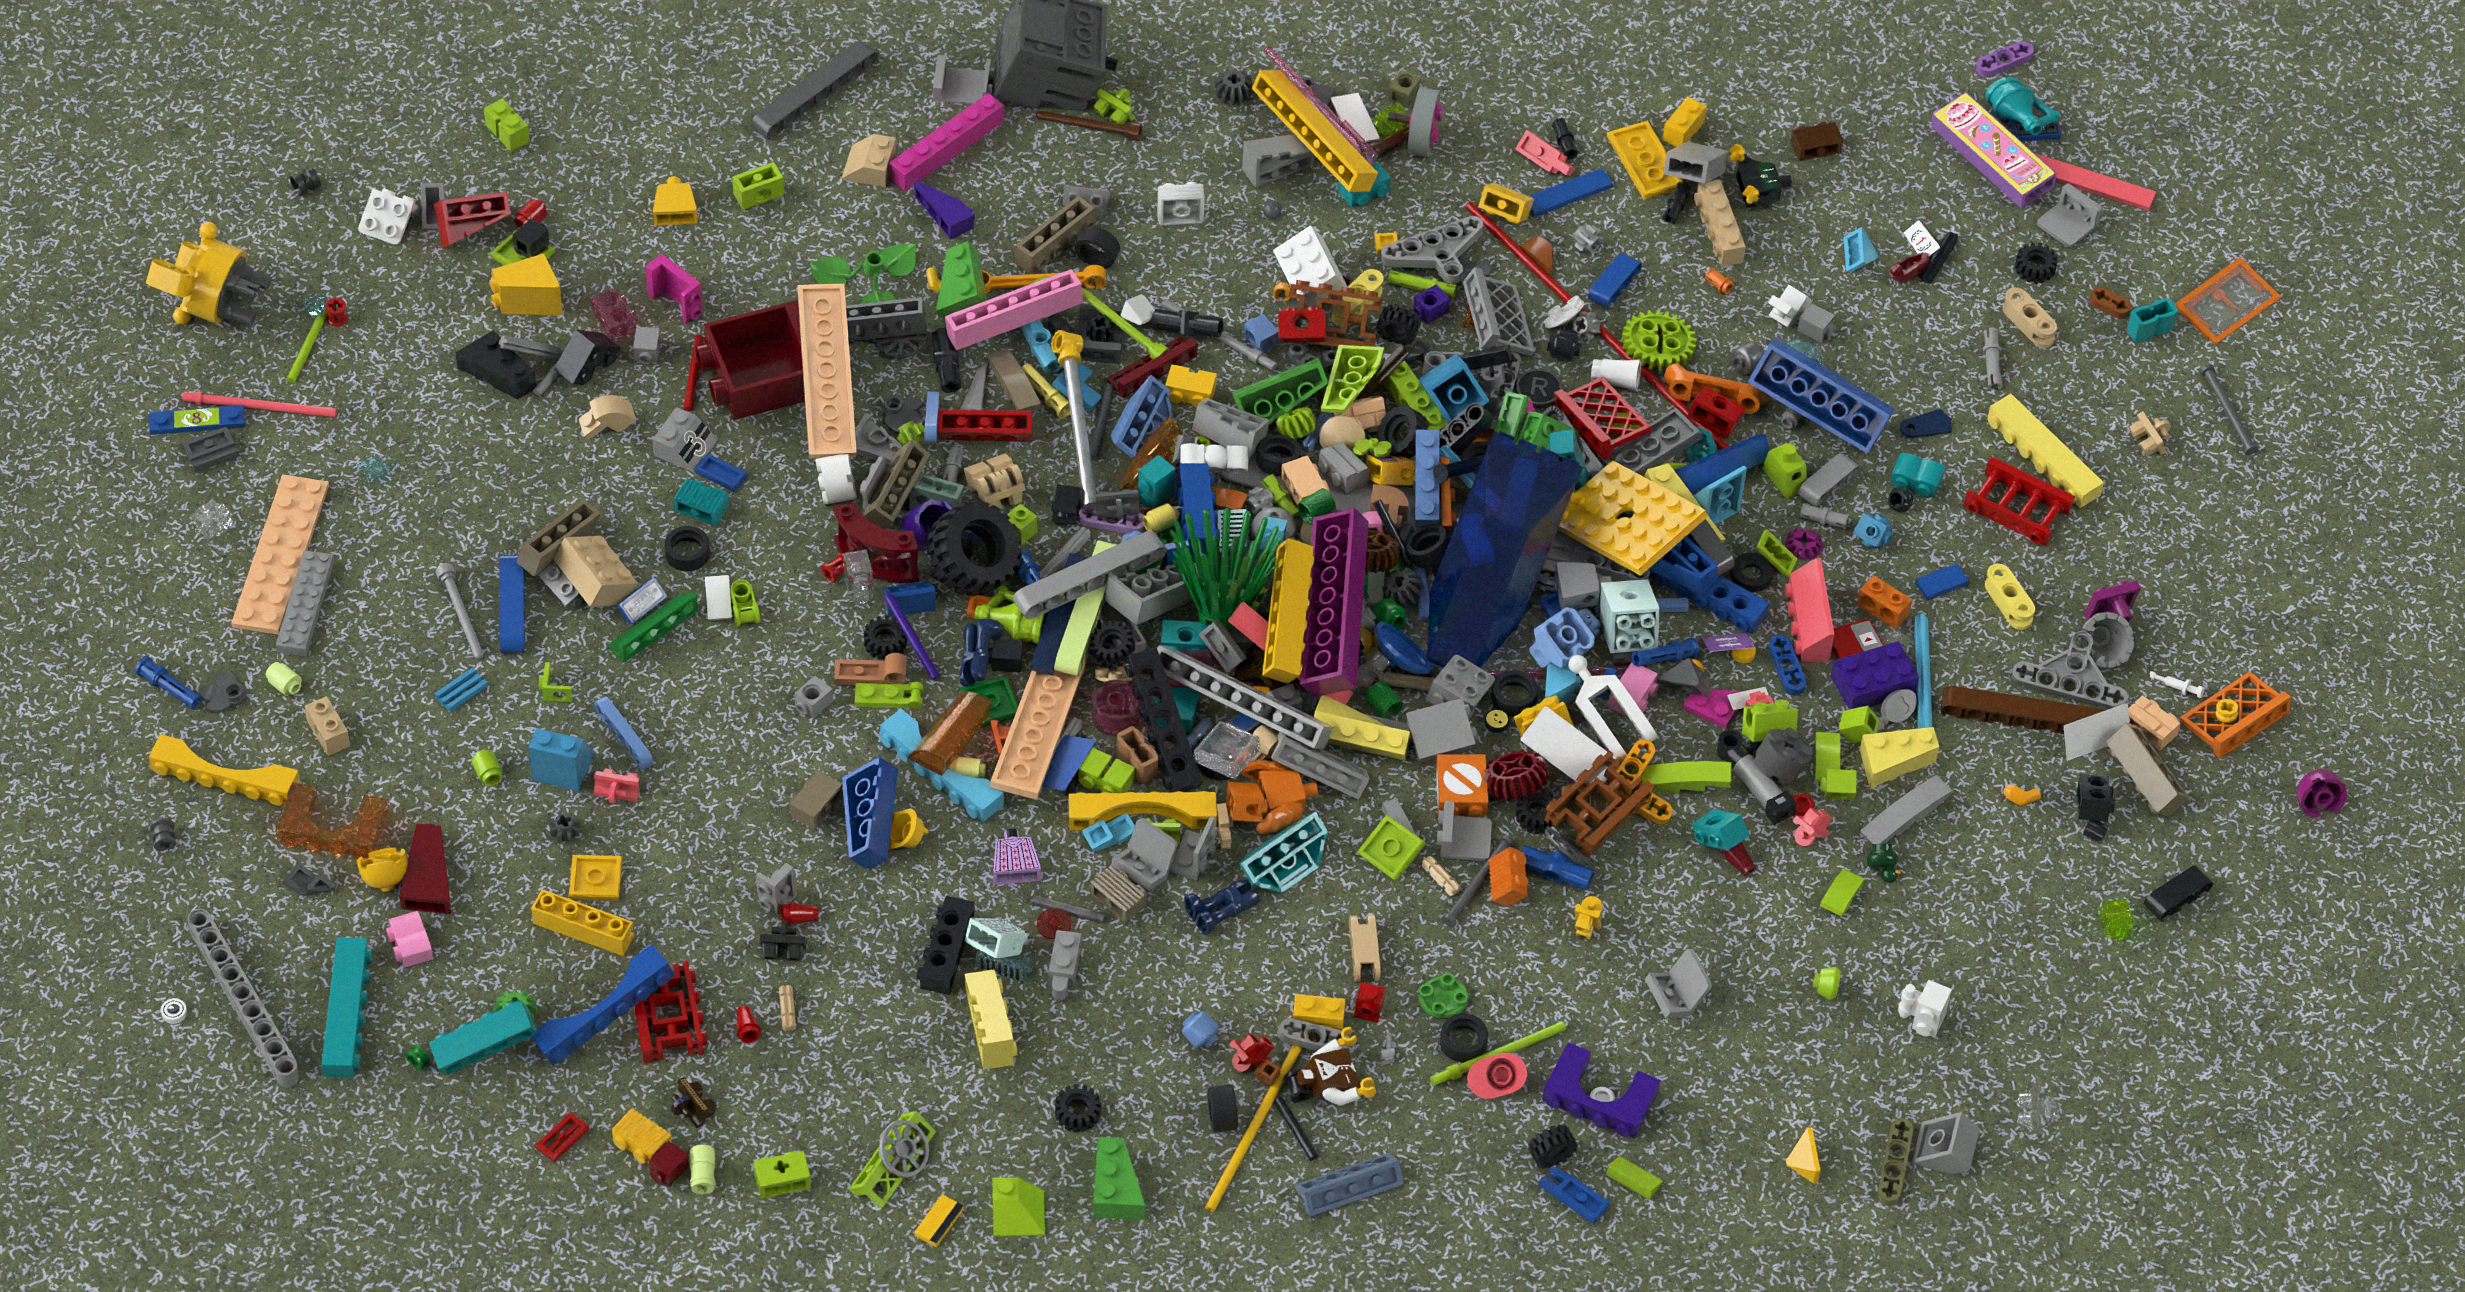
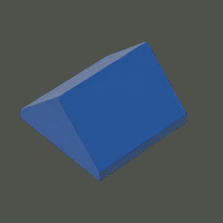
[882,581,936,617]

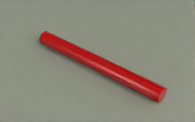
[683,335,704,411]

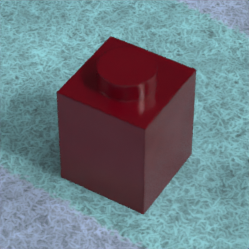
[648,1141,689,1187]

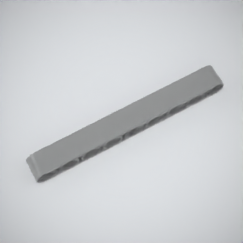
[187,909,299,1087]

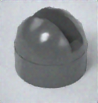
[1263,200,1282,220]

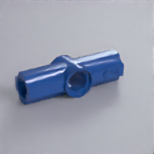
[1522,845,1595,891]

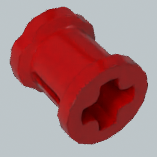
[325,298,348,327]
[821,553,853,583]

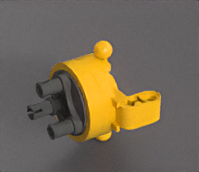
[146,222,272,327]

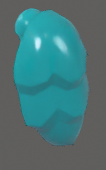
[1685,427,1717,462]

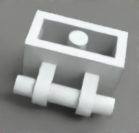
[1898,980,1952,1038]

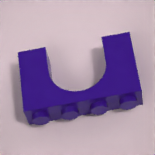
[1542,1042,1661,1138]

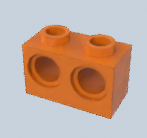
[1857,575,1912,630]

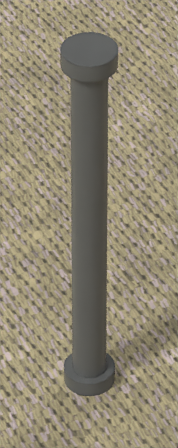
[2200,364,2259,455]
[1441,835,1514,927]

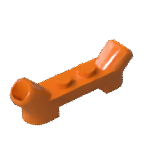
[1664,363,1771,414]

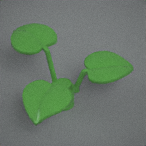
[810,244,916,304]

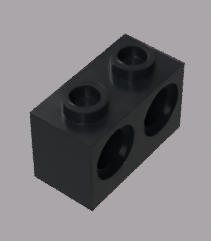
[2076,774,2115,822]

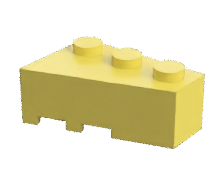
[1860,727,1939,789]

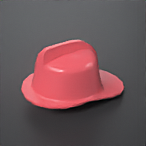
[1467,1053,1527,1099]

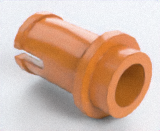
[1705,268,1734,294]

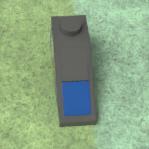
[1226,683,1303,740]

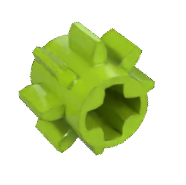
[897,420,925,446]

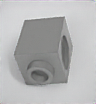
[633,327,661,364]
[795,676,833,718]

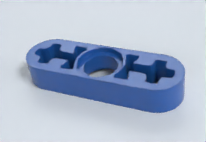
[1769,635,1806,696]

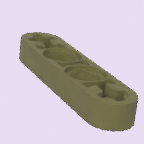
[1877,1118,1913,1206]

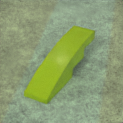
[1632,761,1731,794]

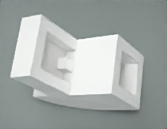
[1768,285,1812,327]

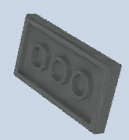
[1599,408,1703,476]

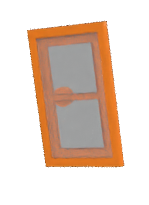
[2175,257,2281,345]

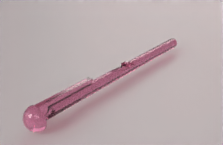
[1264,46,1378,165]

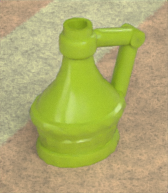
[975,586,1049,644]

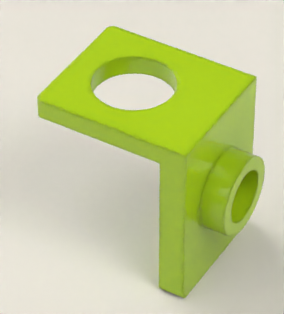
[539,662,573,702]

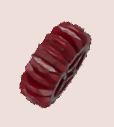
[1484,749,1549,801]

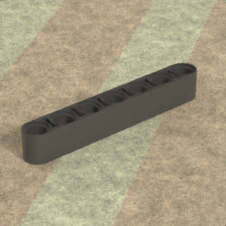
[751,40,878,140]

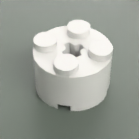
[815,453,857,505]

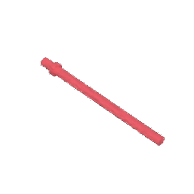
[182,391,337,418]

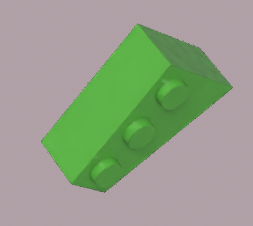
[936,241,987,323]

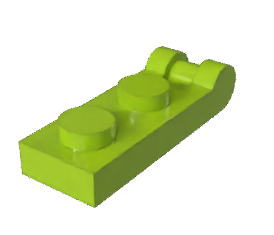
[855,682,924,708]

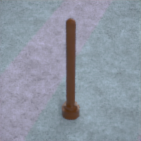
[1036,111,1142,141]

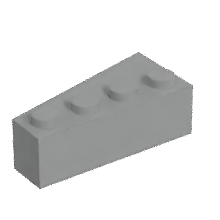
[1103,563,1200,625]

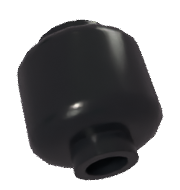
[1547,330,1582,362]

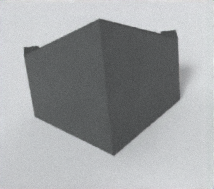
[1659,658,1712,697]

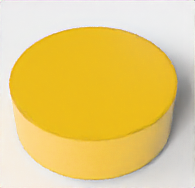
[1731,644,1756,663]

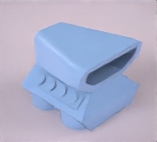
[1529,607,1595,668]

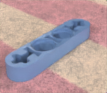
[924,391,940,444]
[594,696,654,770]

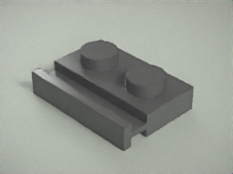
[182,427,240,472]

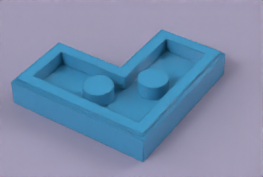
[1052,363,1102,412]

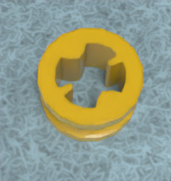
[2216,699,2238,723]

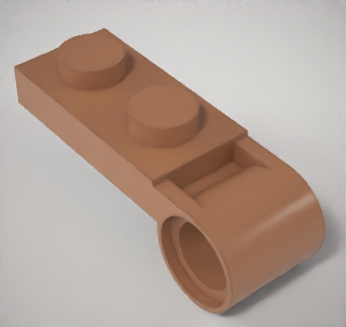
[834,653,907,685]

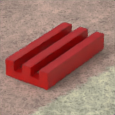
[535,1112,589,1162]

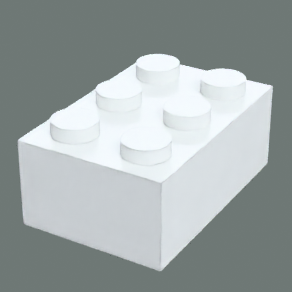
[1273,225,1347,307]

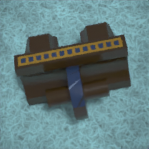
[671,1077,717,1128]

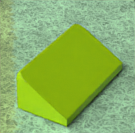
[1606,1156,1663,1200]

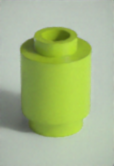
[471,750,503,787]

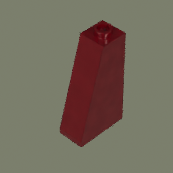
[400,823,452,914]

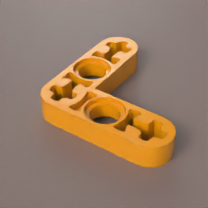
[1609,739,1673,824]

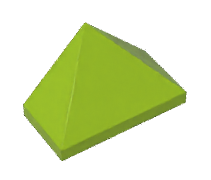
[1756,529,1797,577]

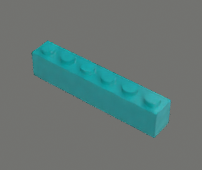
[322,937,373,1078]

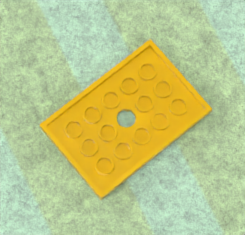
[1547,460,1708,576]

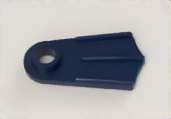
[1900,409,1952,438]

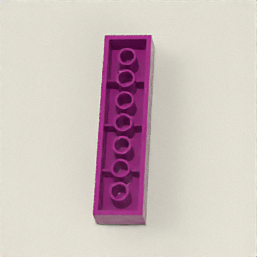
[1300,508,1369,697]

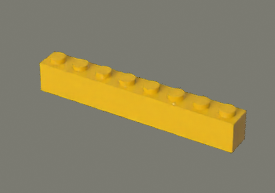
[1252,70,1378,192]

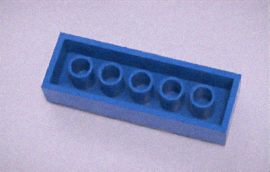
[1748,338,1895,454]

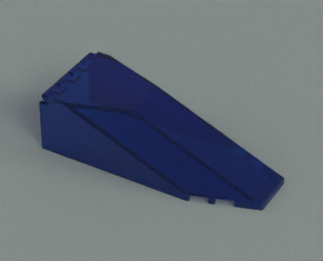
[1426,431,1583,668]

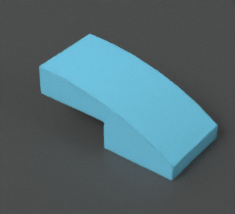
[1082,813,1135,852]

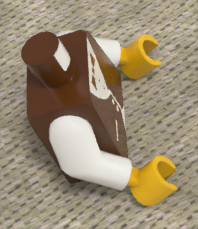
[1297,1027,1376,1106]

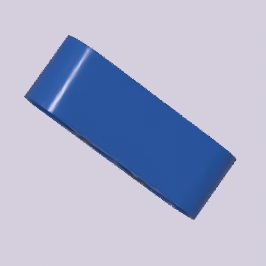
[1588,252,1642,309]

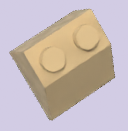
[842,134,896,187]

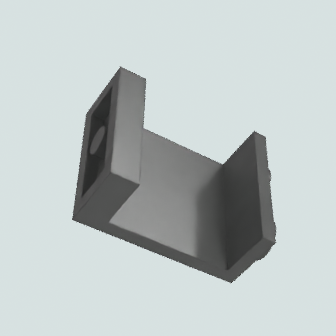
[1077,304,1125,364]

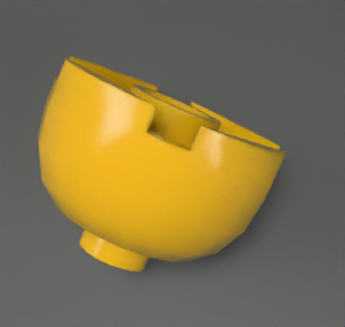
[356,848,408,892]

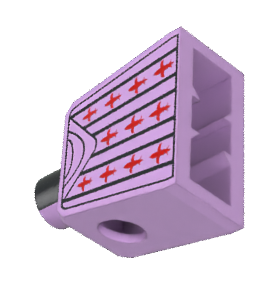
[993,829,1041,885]

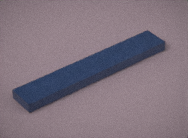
[1030,553,1088,676]

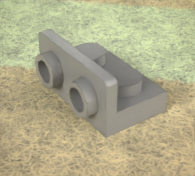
[756,863,797,915]

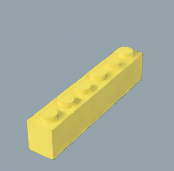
[1987,394,2104,508]

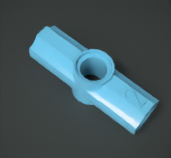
[1020,320,1062,375]

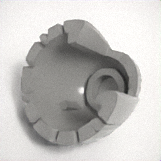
[2080,612,2134,668]

